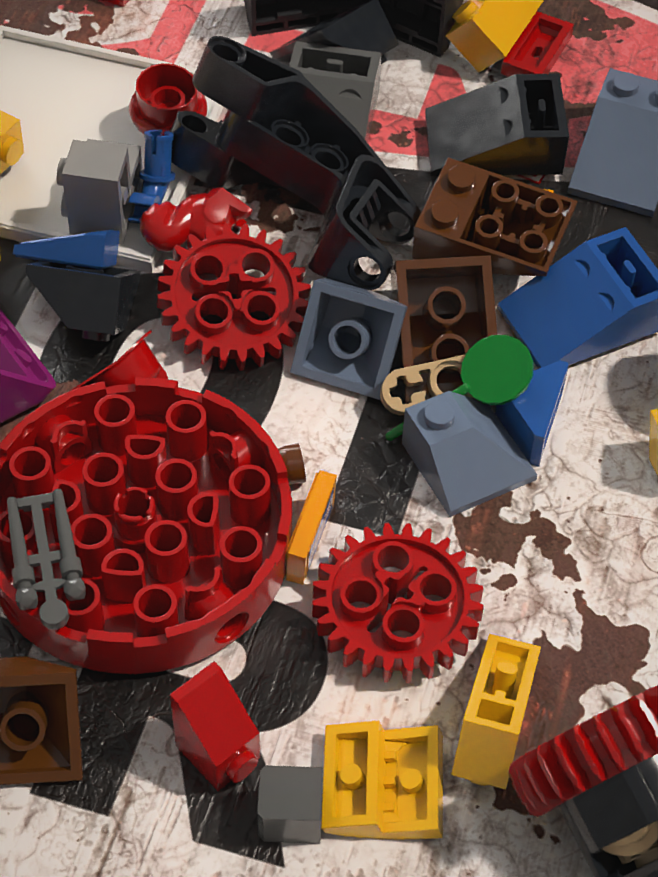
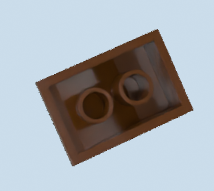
[390,255,497,404]

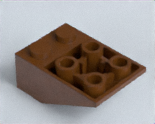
[412,157,578,276]

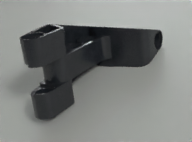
[169,36,421,290]

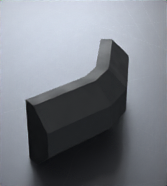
[244,0,464,58]

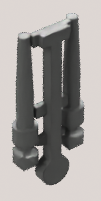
[7,489,86,630]

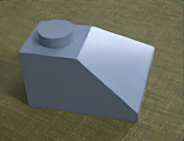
[290,278,408,400]
[402,391,538,517]

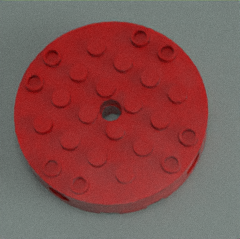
[0,377,292,674]

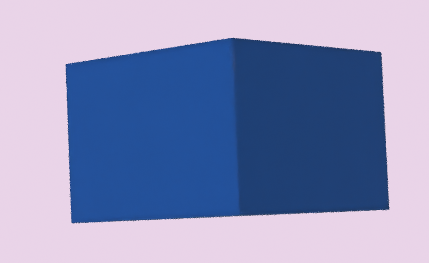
[495,360,569,467]

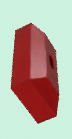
[501,11,574,77]

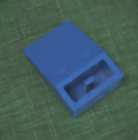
[497,227,658,369]

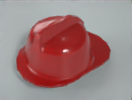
[68,330,168,392]

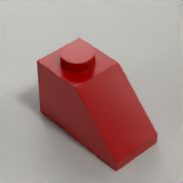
[170,661,260,791]

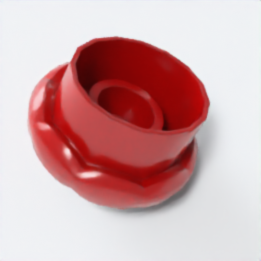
[129,63,208,136]

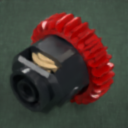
[508,685,658,877]

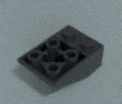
[425,74,569,176]

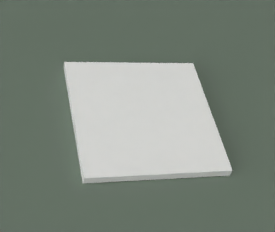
[0,25,228,273]

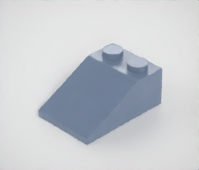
[567,68,658,217]

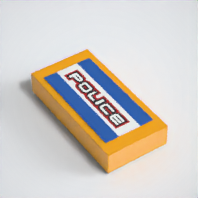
[285,470,337,585]

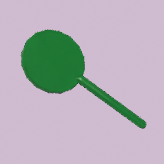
[385,335,534,441]

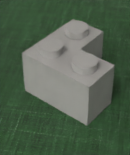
[57,139,143,244]

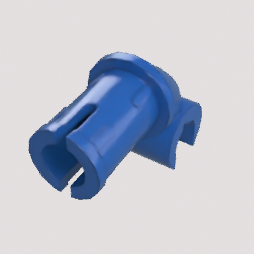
[128,130,175,224]

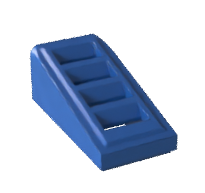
[13,230,120,269]

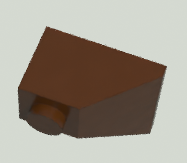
[0,656,83,785]

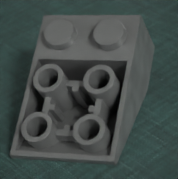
[289,41,381,143]

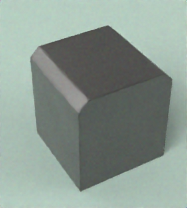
[257,765,323,844]

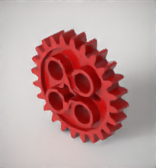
[157,223,311,371]
[312,523,484,683]

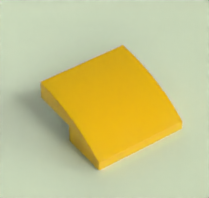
[321,720,443,840]

